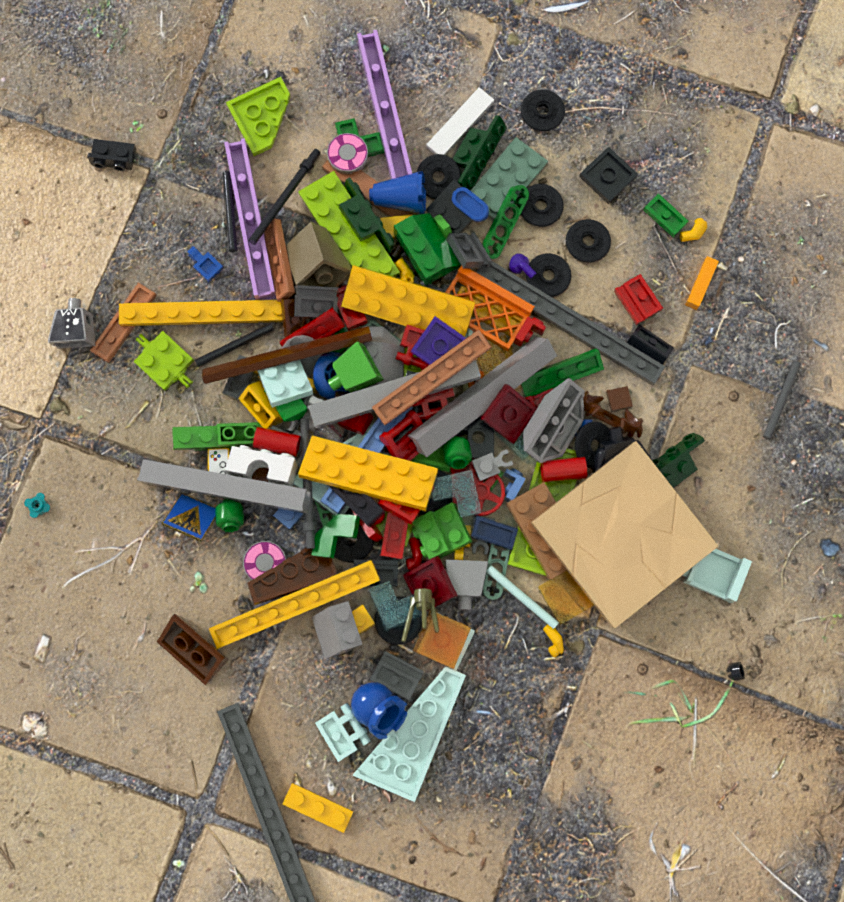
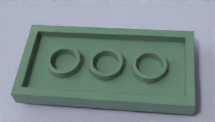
[471,137,548,221]

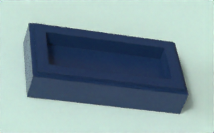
[470,516,518,550]

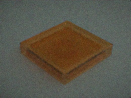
[413,610,471,669]

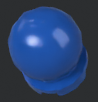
[351,682,407,739]

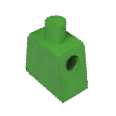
[328,341,384,393]

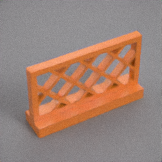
[445,265,535,351]

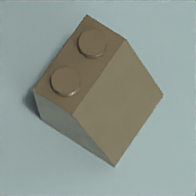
[286,222,352,288]

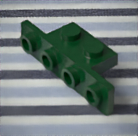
[453,115,507,191]
[339,177,394,254]
[653,433,705,488]

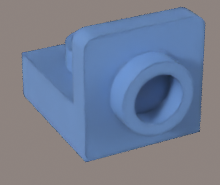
[503,468,526,502]
[273,509,304,530]

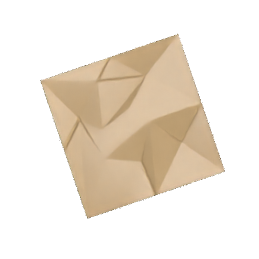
[530,441,718,629]

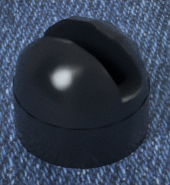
[727,662,745,680]

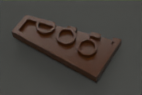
[247,548,337,605]

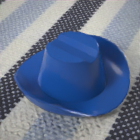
[313,352,351,400]

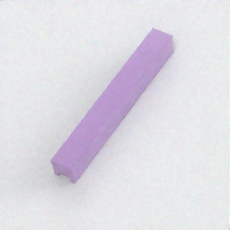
[357,30,412,179]
[224,138,276,300]

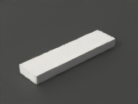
[426,88,494,155]

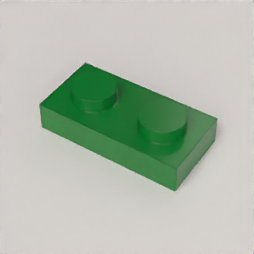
[643,193,689,238]

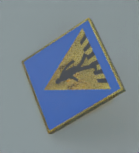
[161,493,216,542]

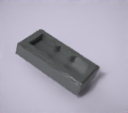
[222,355,256,401]

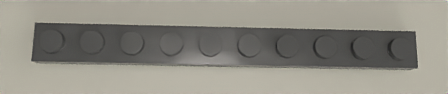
[476,261,666,385]
[217,702,316,902]

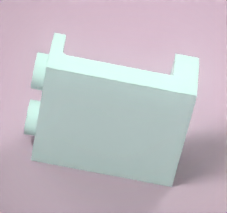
[682,549,752,603]

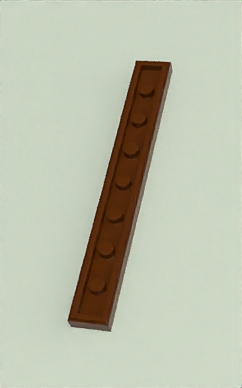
[202,326,372,384]

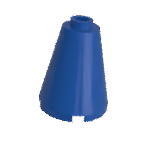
[369,171,426,214]

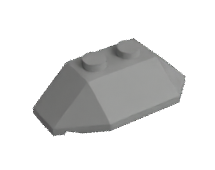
[362,326,404,389]
[523,378,585,463]

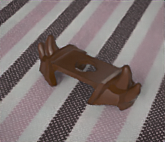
[583,391,643,438]

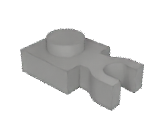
[472,449,513,481]

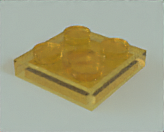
[537,571,594,625]

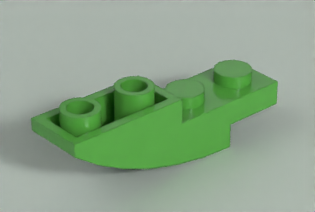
[172,422,260,451]

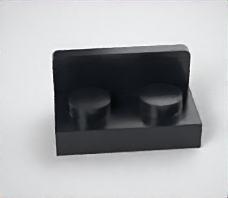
[87,139,136,171]

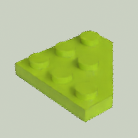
[226,77,290,157]

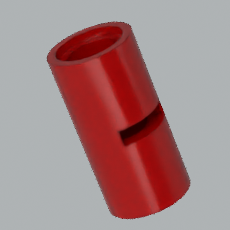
[253,427,301,457]
[540,457,587,482]

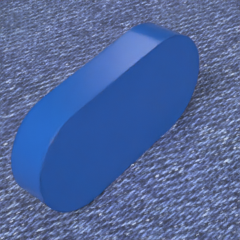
[452,187,489,222]

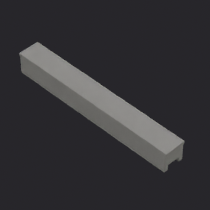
[408,337,557,457]
[307,360,481,429]
[137,459,312,514]

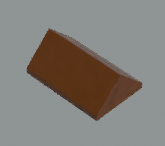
[157,614,229,685]

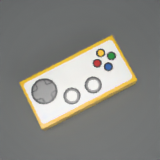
[208,448,230,475]

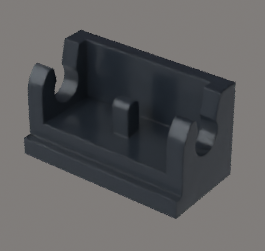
[354,560,398,587]

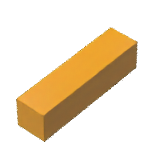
[685,256,719,310]

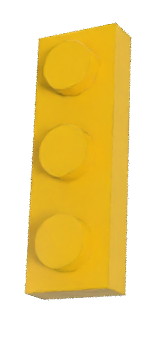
[283,783,354,833]

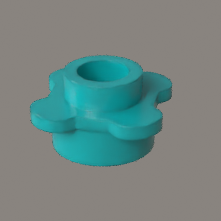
[24,493,50,518]

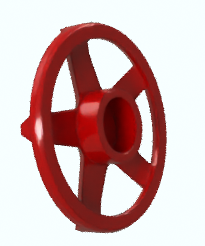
[456,469,505,516]

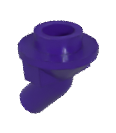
[509,253,537,279]

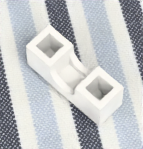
[225,445,299,487]

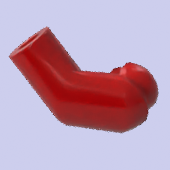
[406,537,423,570]

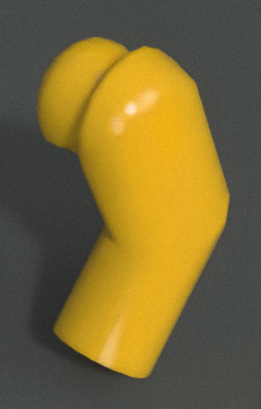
[680,218,707,242]
[394,257,414,283]
[543,624,564,658]

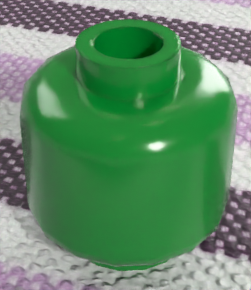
[443,436,472,469]
[215,499,244,533]

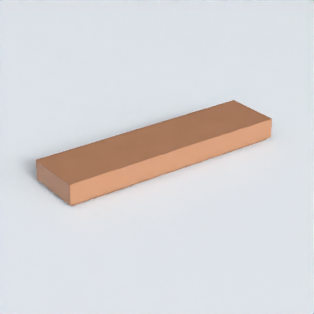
[264,218,295,302]
[90,282,157,363]

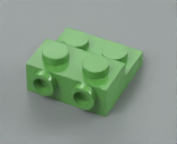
[411,502,472,560]

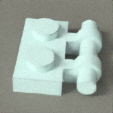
[315,703,371,762]

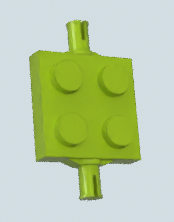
[133,331,194,391]

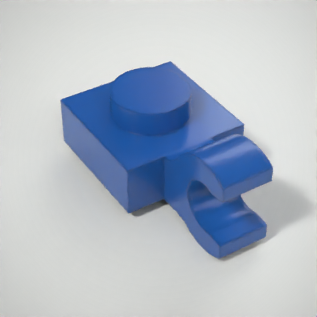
[187,246,224,283]

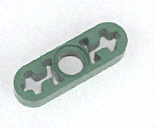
[482,544,510,601]

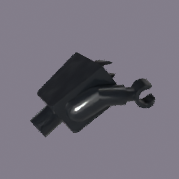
[593,427,661,472]

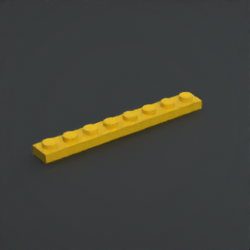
[119,300,283,326]
[209,560,380,649]

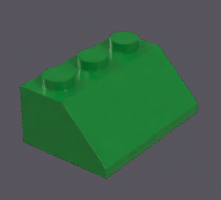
[394,213,461,286]

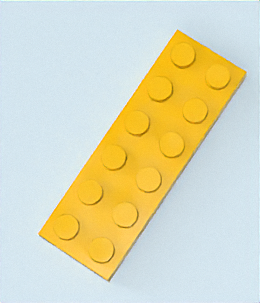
[341,265,476,337]
[298,436,438,511]

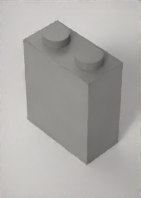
[312,601,362,659]

